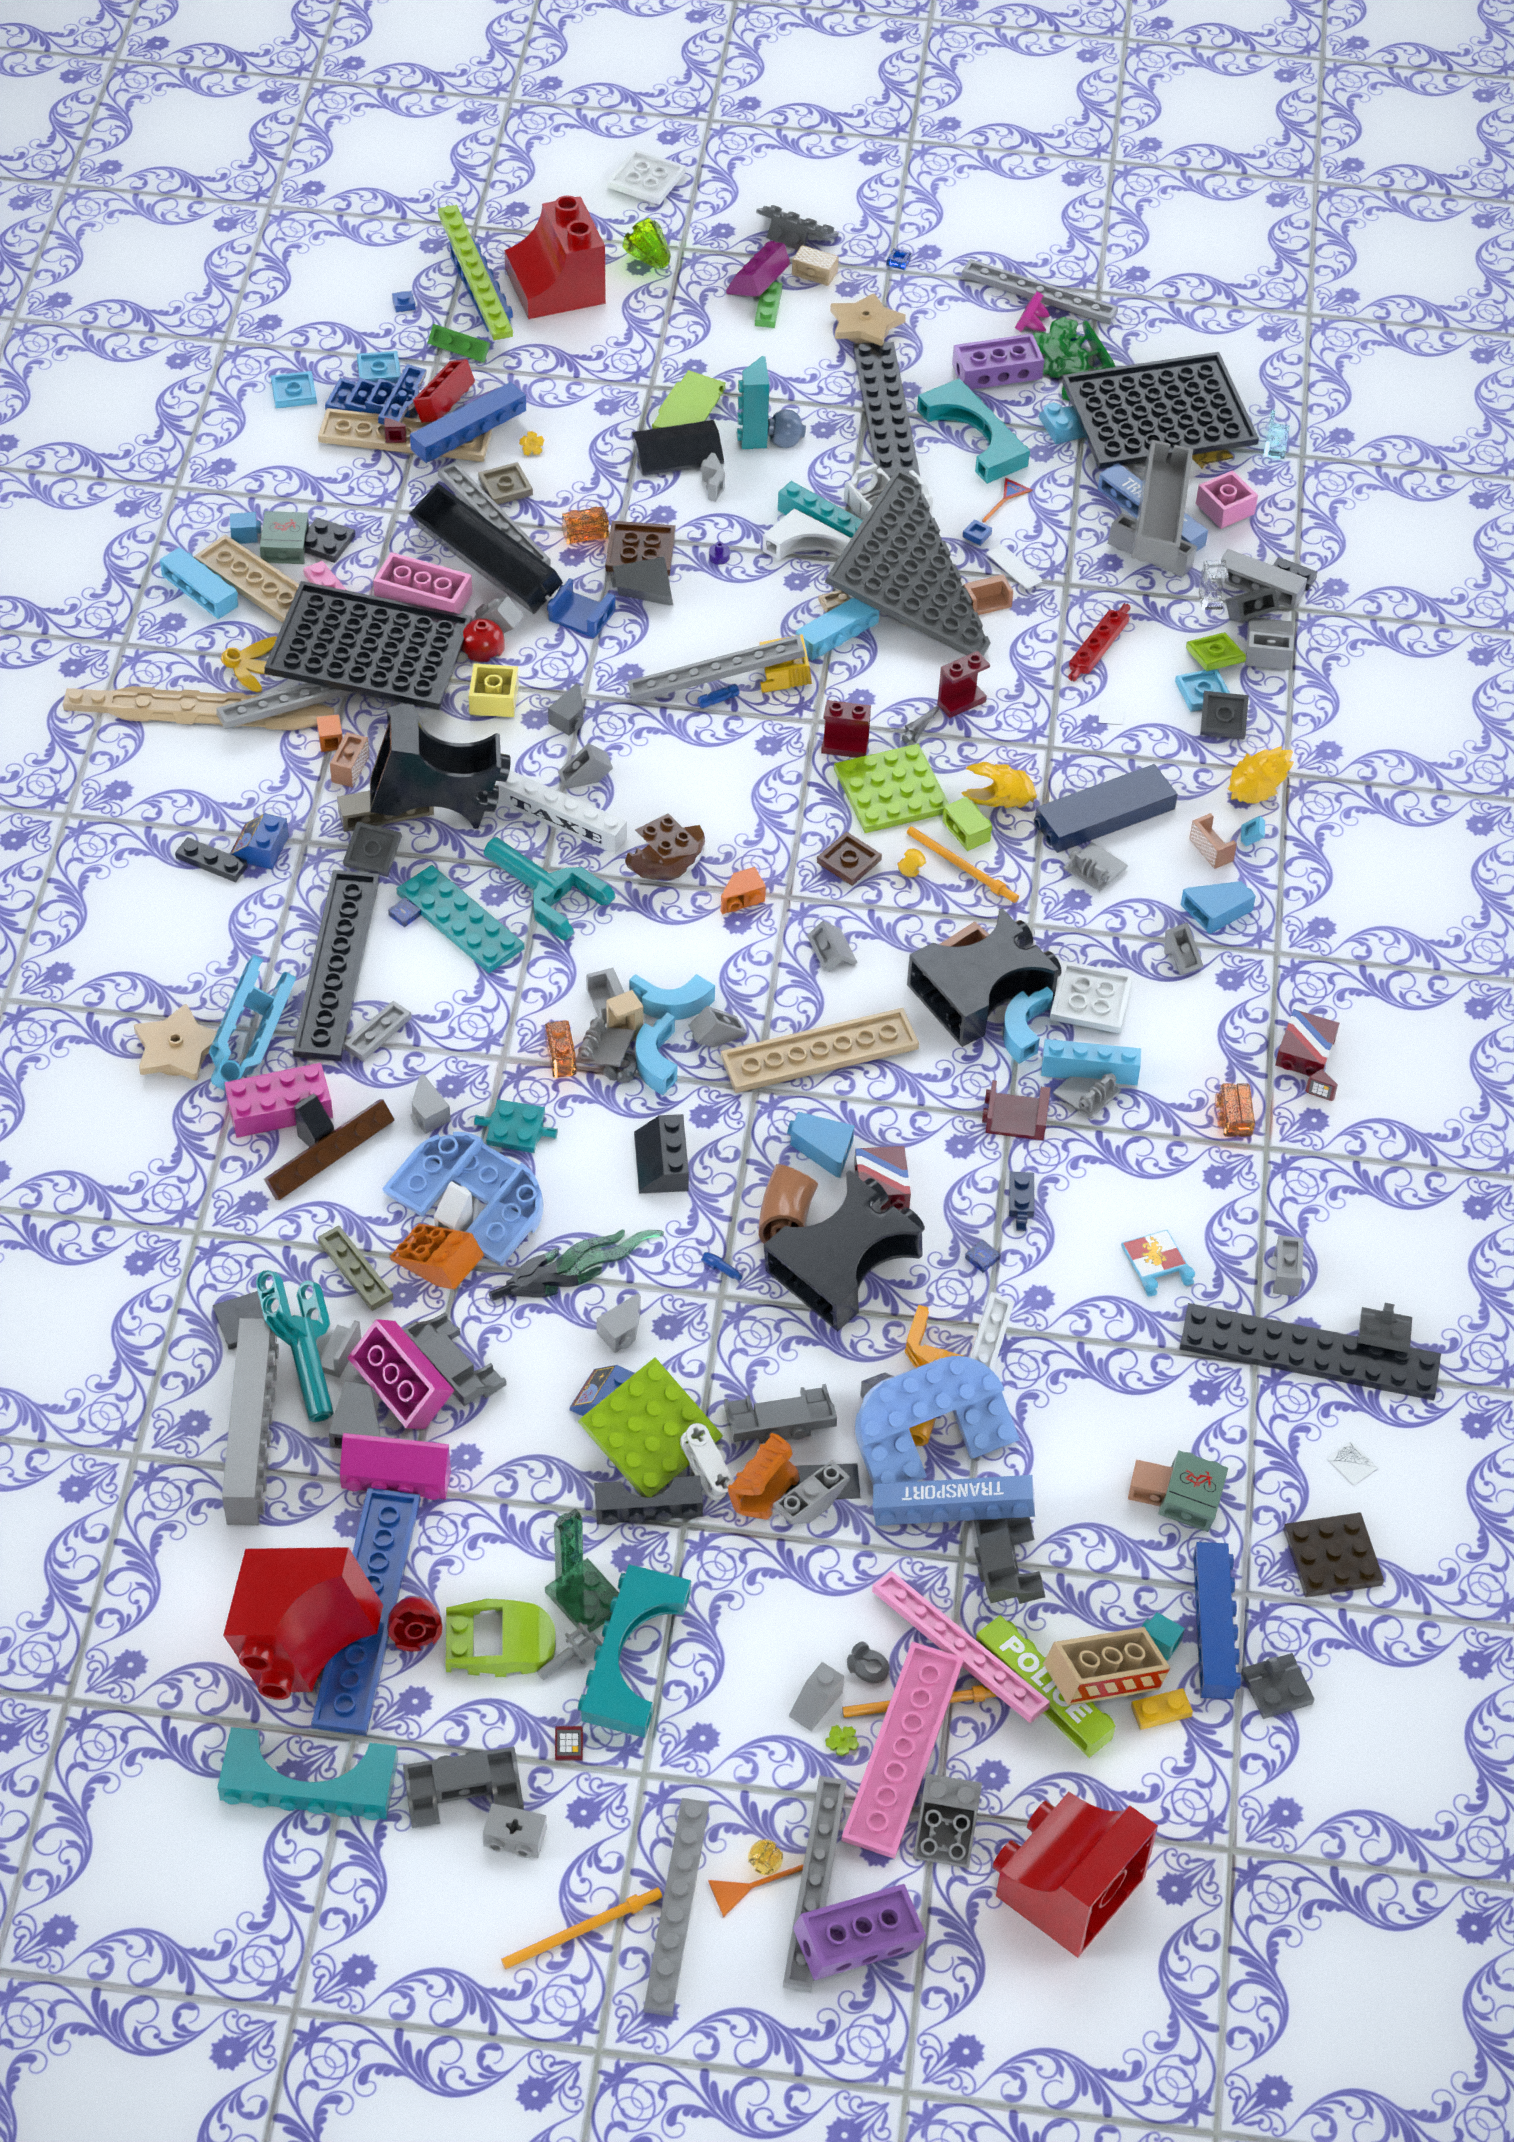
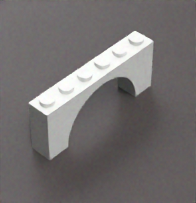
[763,509,853,598]

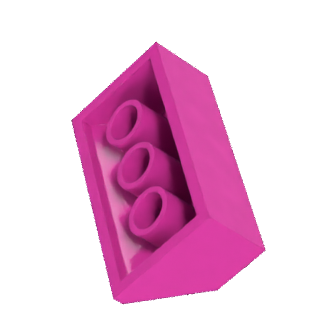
[340,1433,451,1500]

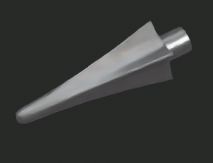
[902,706,939,744]

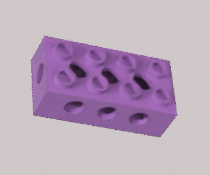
[952,333,1044,390]
[793,1883,926,1981]

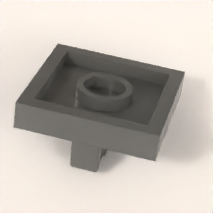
[1200,691,1249,739]
[342,821,402,877]
[1357,1302,1413,1353]
[1241,1653,1315,1719]

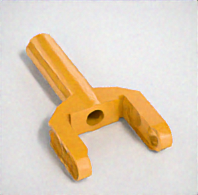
[905,1305,979,1446]

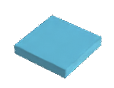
[356,351,401,384]
[270,371,317,408]
[1175,669,1230,712]

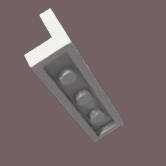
[969,1292,1015,1371]

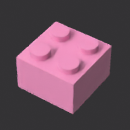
[1196,470,1258,529]

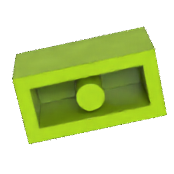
[942,796,993,851]

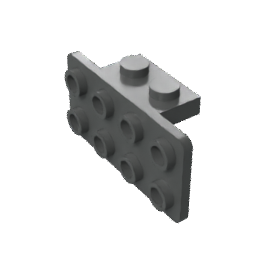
[756,205,839,250]

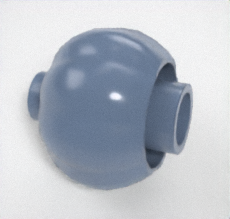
[768,409,806,448]

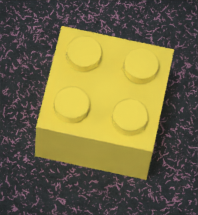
[469,664,519,717]

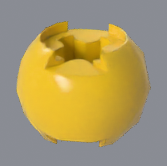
[897,848,926,878]

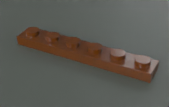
[264,1099,395,1200]

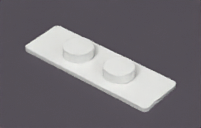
[986,544,1043,590]

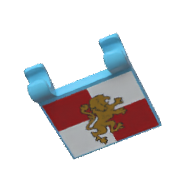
[1121,1230,1195,1297]

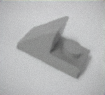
[1164,922,1204,975]

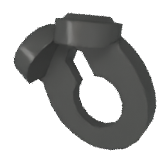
[603,1053,637,1083]
[847,1641,890,1683]

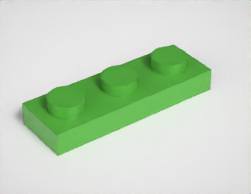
[755,282,783,328]
[427,324,491,363]

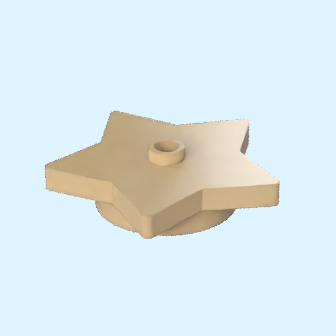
[830,293,906,346]
[134,1004,217,1081]

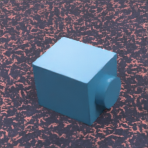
[230,512,262,544]

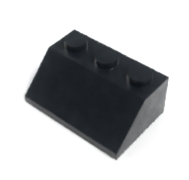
[634,1114,689,1194]

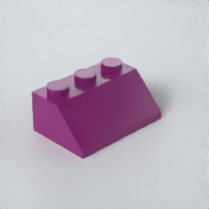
[726,241,791,297]

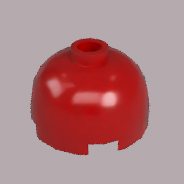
[462,619,505,662]
[387,1596,443,1652]

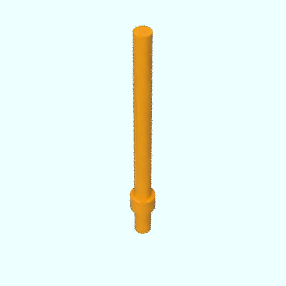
[907,826,1019,903]
[842,1685,998,1718]
[501,1887,663,1970]

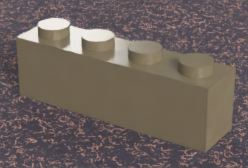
[337,790,434,832]

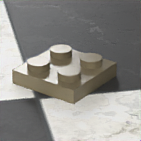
[478,462,533,505]

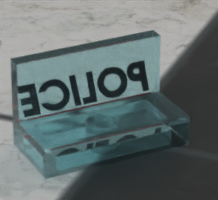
[1264,410,1290,459]

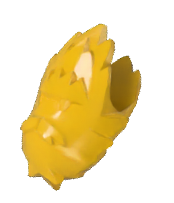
[1228,746,1294,804]
[961,762,1037,808]

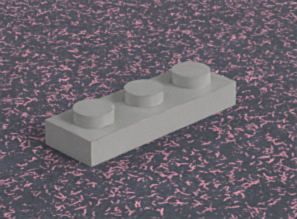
[344,1001,412,1061]

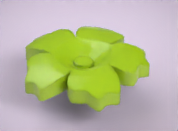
[825,1724,859,1757]

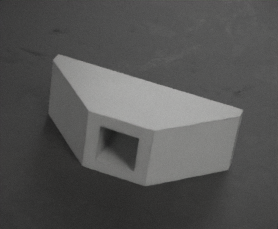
[773,1460,850,1524]

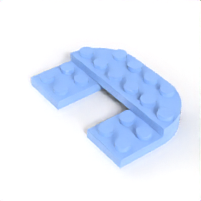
[382,1131,544,1267]
[855,1356,1020,1484]

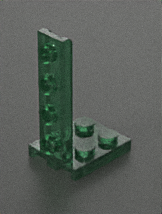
[545,1508,619,1637]

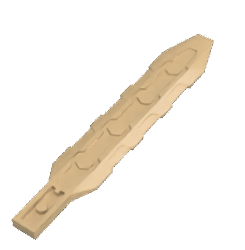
[63,686,334,731]

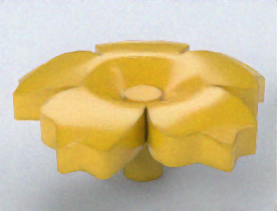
[519,431,545,456]

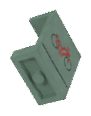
[260,511,309,564]
[1158,1450,1228,1532]

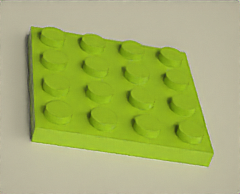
[834,743,949,833]
[578,1357,723,1498]

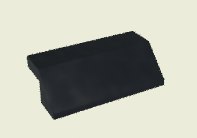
[632,420,724,476]

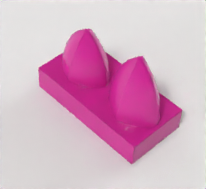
[1014,291,1050,332]

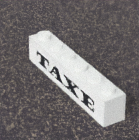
[496,770,627,854]

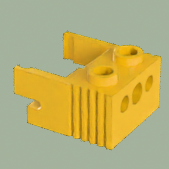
[759,634,812,693]

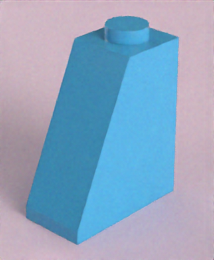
[1180,881,1256,934]
[787,1112,855,1178]

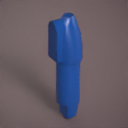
[701,1252,742,1281]

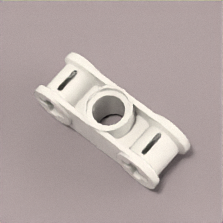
[680,1423,734,1501]

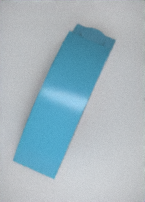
[629,974,715,1020]
[1003,987,1053,1064]
[636,1012,678,1095]

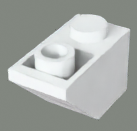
[434,1181,473,1232]

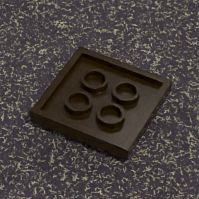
[1283,1512,1384,1598]

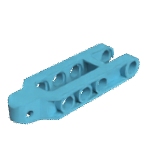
[209,954,296,1091]

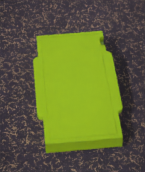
[652,370,726,429]

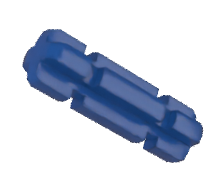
[697,684,740,709]

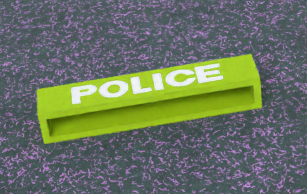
[976,1615,1116,1758]

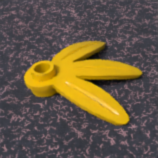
[221,636,277,692]

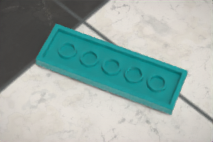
[396,865,525,973]

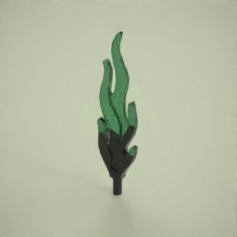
[489,1229,664,1301]

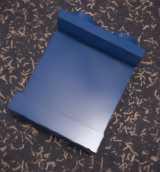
[547,578,616,638]

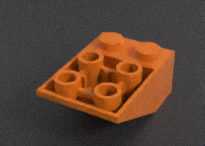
[389,1223,484,1290]

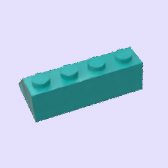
[737,356,770,449]

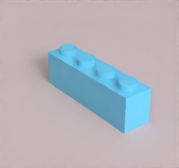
[159,547,238,619]
[796,597,879,661]
[1041,1039,1141,1086]

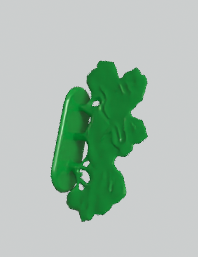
[1033,316,1116,401]

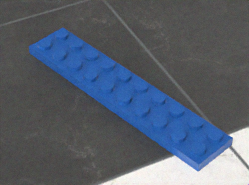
[311,1488,421,1736]

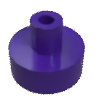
[709,542,730,565]

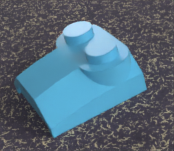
[1039,402,1085,444]

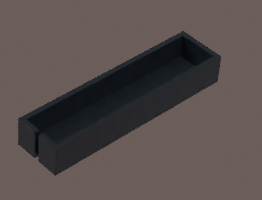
[409,483,563,614]

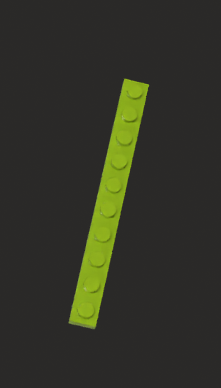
[438,205,513,341]

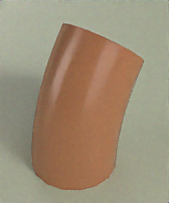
[758,1164,818,1244]

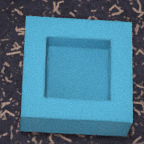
[1241,816,1265,846]

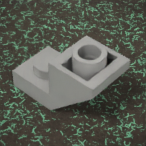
[700,452,725,502]

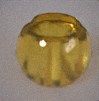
[748,1839,783,1875]

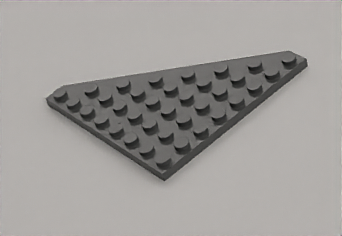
[825,468,991,657]

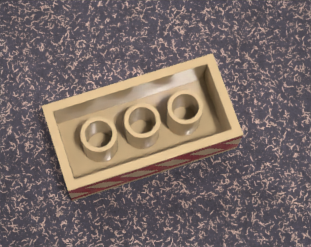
[1043,1627,1170,1706]

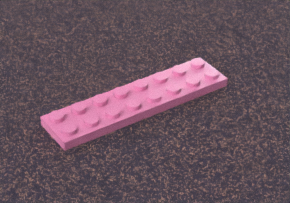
[841,1641,964,1859]

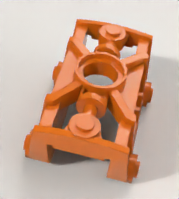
[728,1433,800,1520]

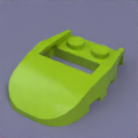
[445,1598,556,1677]

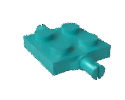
[474,1099,558,1153]

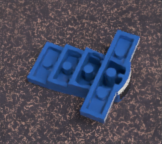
[325,364,427,425]

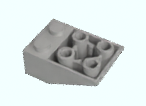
[1246,617,1294,670]
[913,1773,982,1868]

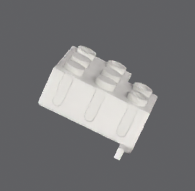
[844,463,933,520]

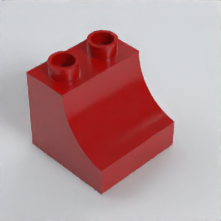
[504,195,606,319]
[223,1547,383,1700]
[992,1791,1158,1958]

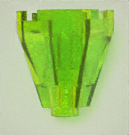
[622,217,671,269]

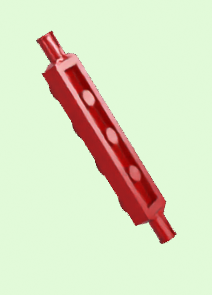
[1068,603,1131,682]

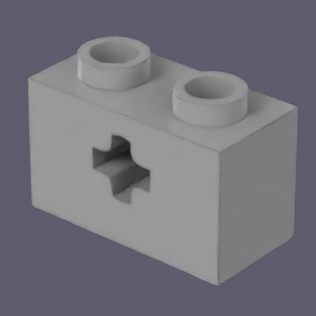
[483,1803,547,1858]

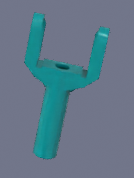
[484,837,616,941]
[256,1270,334,1422]

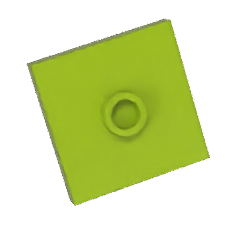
[1186,632,1246,671]

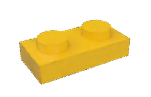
[1131,1688,1193,1730]

